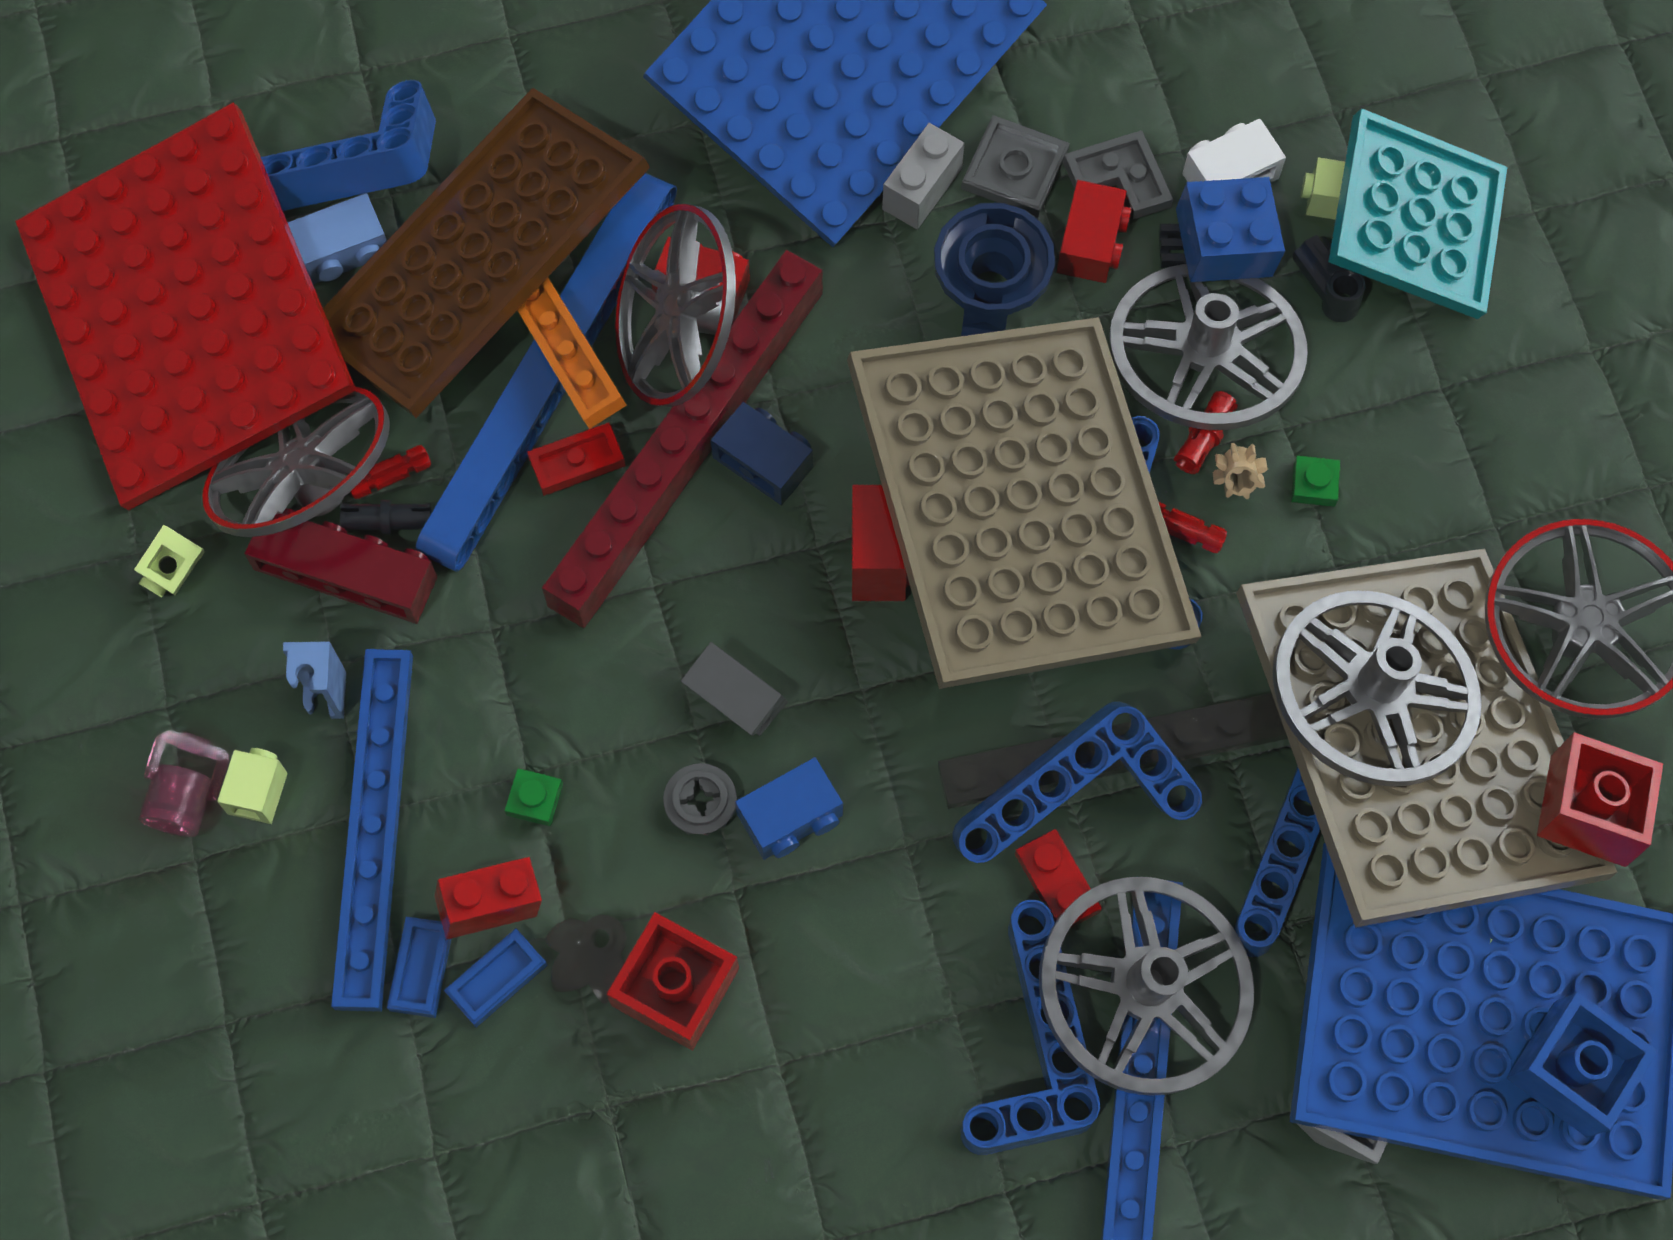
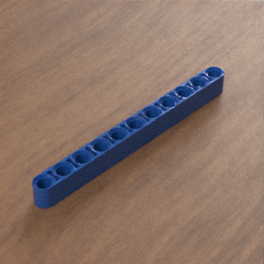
[415,173,677,572]

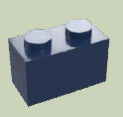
[711,402,813,506]

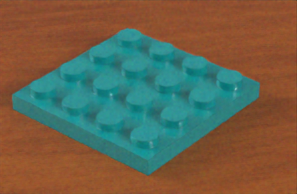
[1328,108,1507,319]

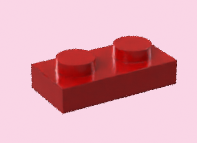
[527,422,626,496]
[1015,829,1102,928]

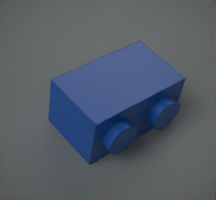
[735,757,843,860]

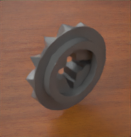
[663,763,737,836]

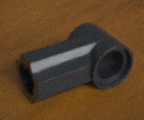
[1292,235,1365,322]

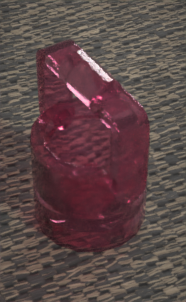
[138,730,229,837]

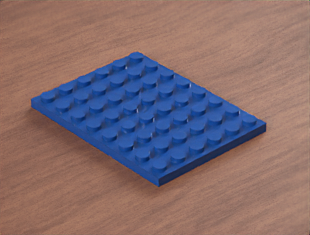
[643,0,1047,247]
[1289,843,1673,1200]

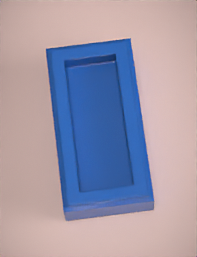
[387,917,452,1018]
[444,928,548,1028]

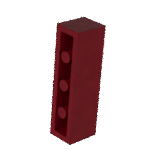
[244,508,437,624]

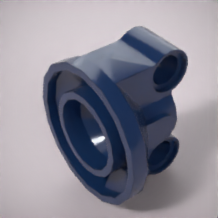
[934,203,1055,336]

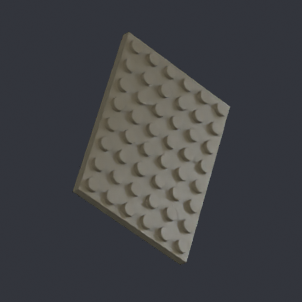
[847,317,1202,689]
[1236,548,1617,928]

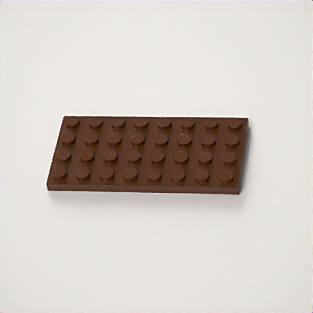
[323,88,650,418]

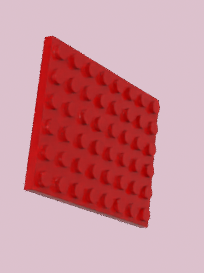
[15,102,356,510]

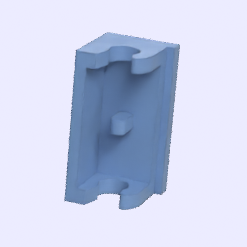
[283,642,346,719]

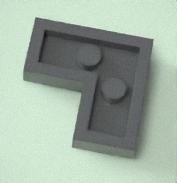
[1063,130,1173,220]

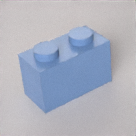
[288,193,387,284]

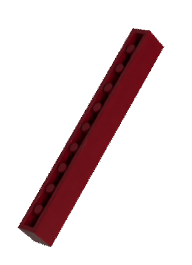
[542,249,823,629]

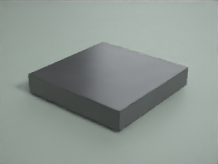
[961,115,1070,218]

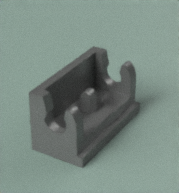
[681,642,788,736]

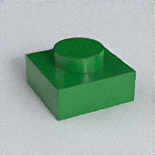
[1291,455,1340,507]
[504,768,563,826]

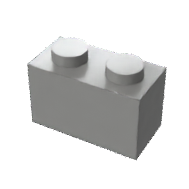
[882,123,965,230]

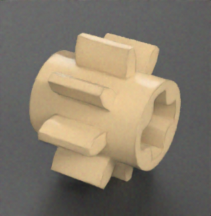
[1212,443,1268,499]

